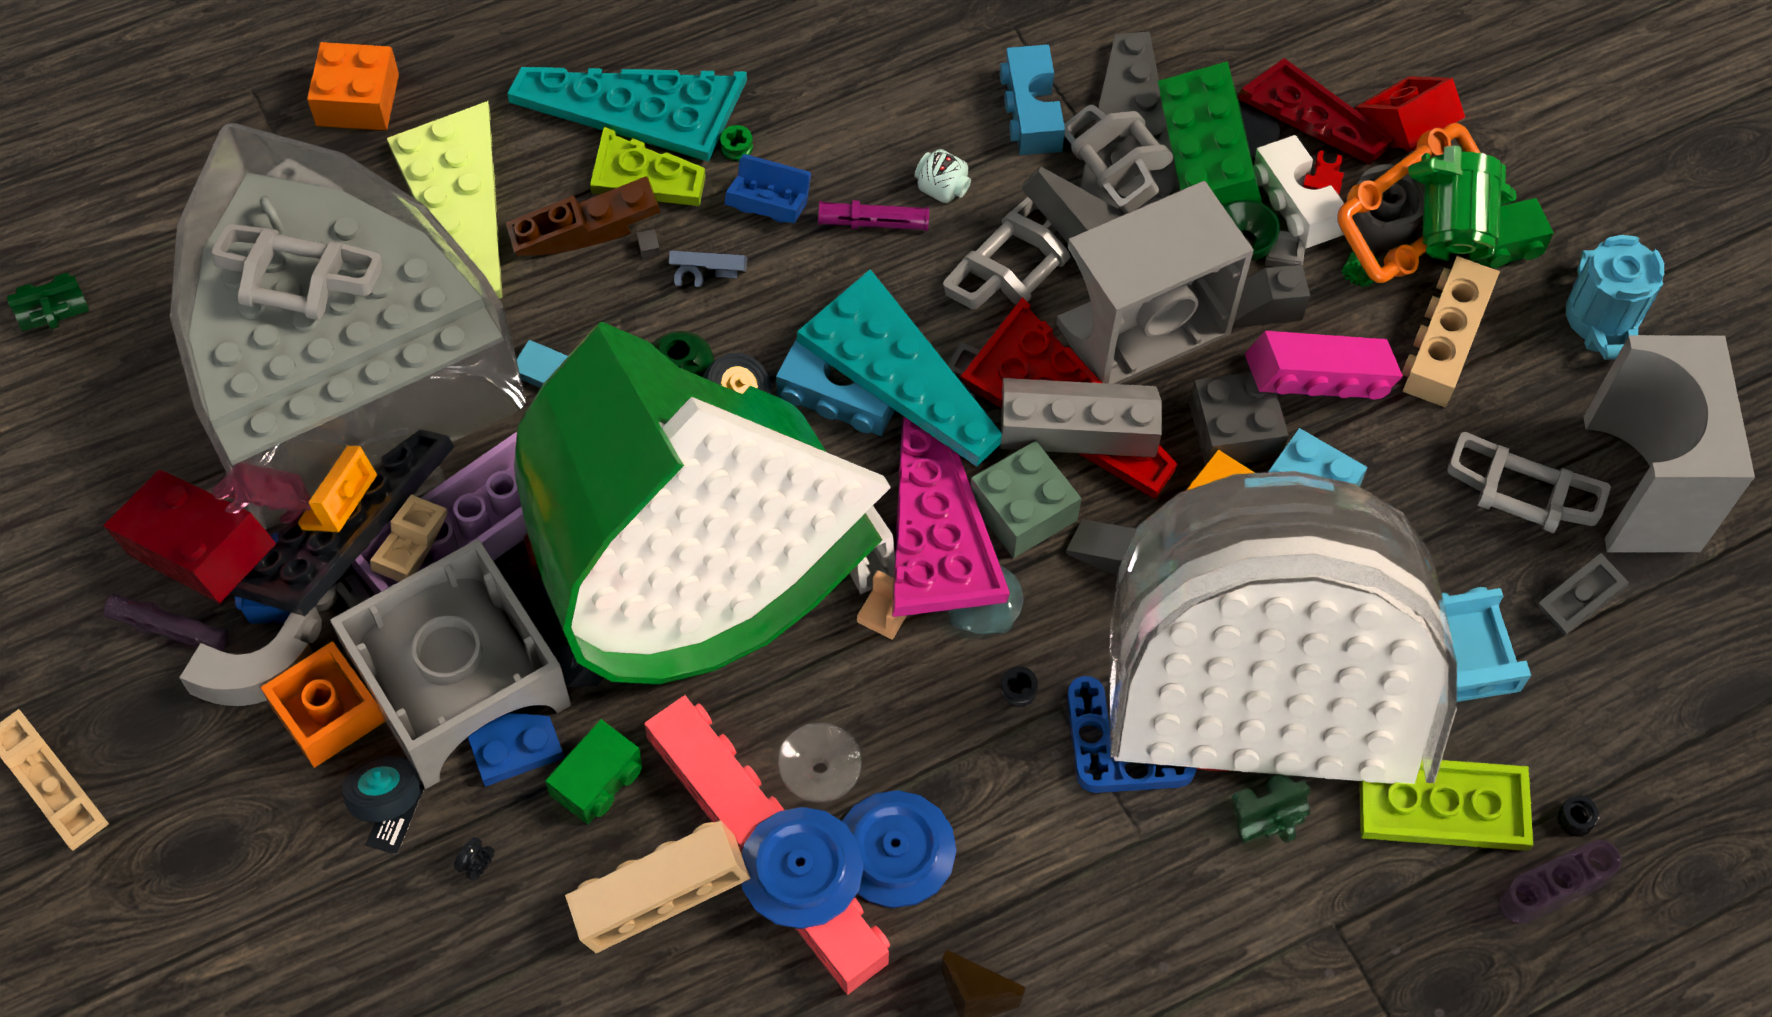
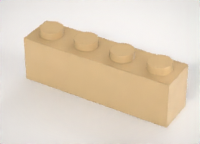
[565,820,751,953]

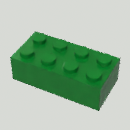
[1157,61,1262,207]

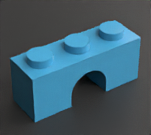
[1000,44,1065,155]
[776,340,895,436]

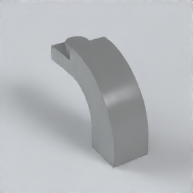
[179,607,322,706]

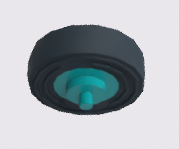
[342,755,420,822]

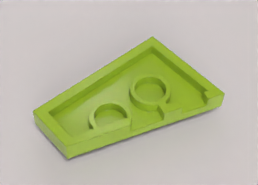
[590,127,706,206]

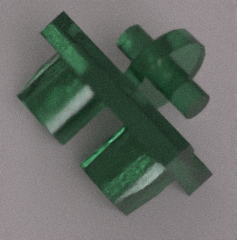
[1232,774,1310,843]

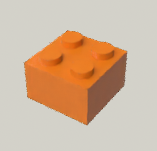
[307,42,399,131]
[260,641,385,768]

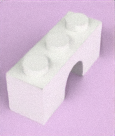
[1253,135,1344,249]

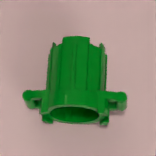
[1408,145,1517,261]

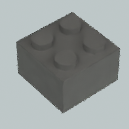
[1189,372,1289,466]

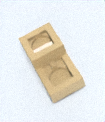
[370,494,447,582]

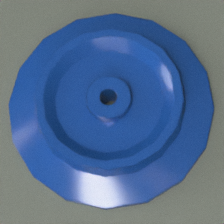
[842,790,957,908]
[741,807,864,929]

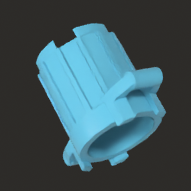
[1566,235,1664,360]

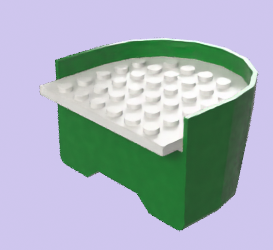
[514,322,891,684]

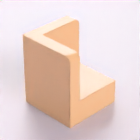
[857,571,907,640]

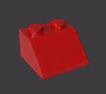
[1355,76,1465,152]

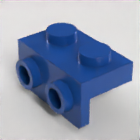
[724,154,811,224]

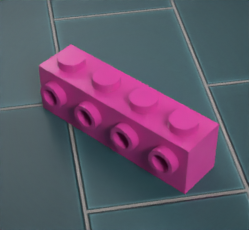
[1245,331,1403,400]

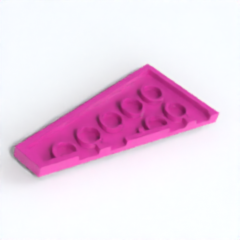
[892,416,1010,617]

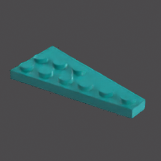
[507,67,747,162]
[796,269,1003,467]

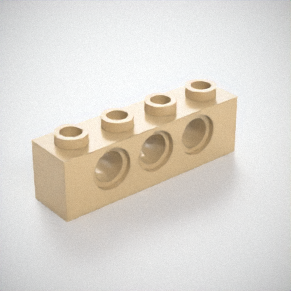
[1402,256,1500,408]

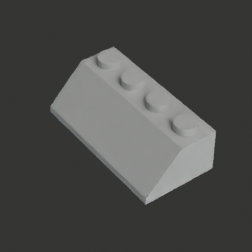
[1000,378,1162,457]

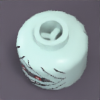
[915,149,971,203]

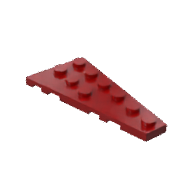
[960,297,1177,499]

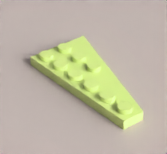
[387,101,503,304]

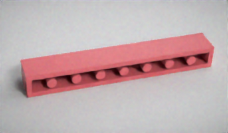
[644,695,890,995]

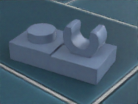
[669,251,747,288]

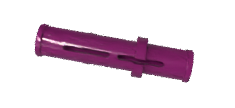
[818,200,929,231]

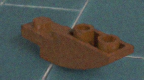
[506,176,661,256]

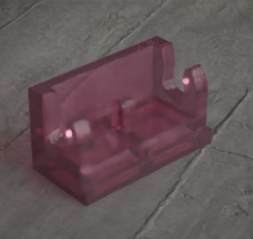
[212,462,312,524]

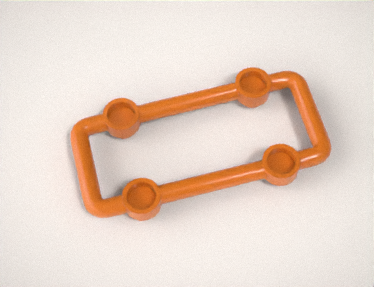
[1337,123,1481,283]

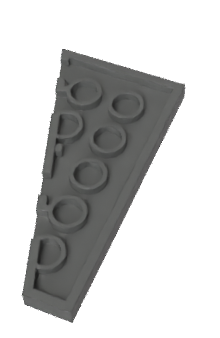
[1080,32,1181,211]

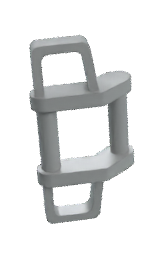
[1064,105,1173,214]
[943,197,1070,309]
[211,224,382,320]
[1447,432,1611,534]

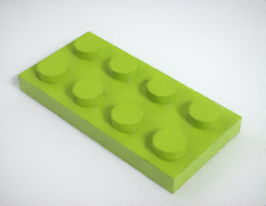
[1359,759,1533,851]

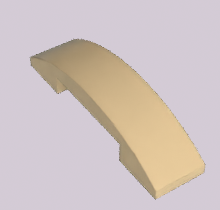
[0,709,109,851]

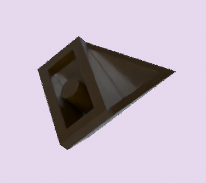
[941,950,1026,1017]

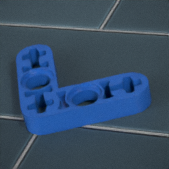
[1067,676,1197,793]

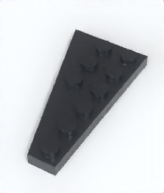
[229,429,455,617]

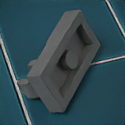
[1538,553,1629,636]

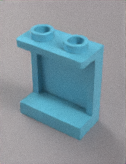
[1427,587,1531,704]

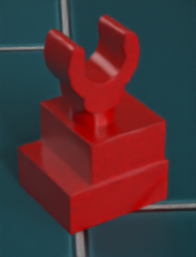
[1303,150,1344,195]

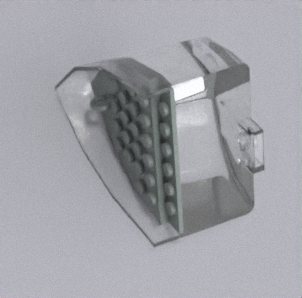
[170,123,526,529]

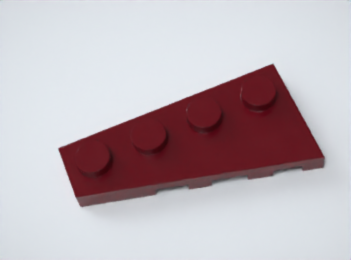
[1238,58,1395,165]

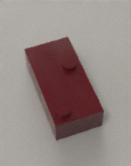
[103,469,276,603]

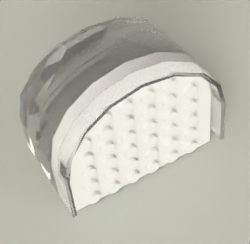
[1110,471,1457,784]

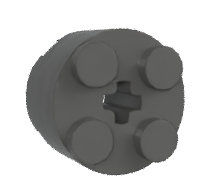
[1352,164,1425,252]

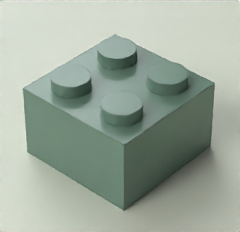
[970,441,1082,559]

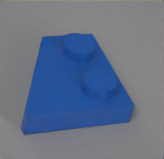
[468,713,564,787]

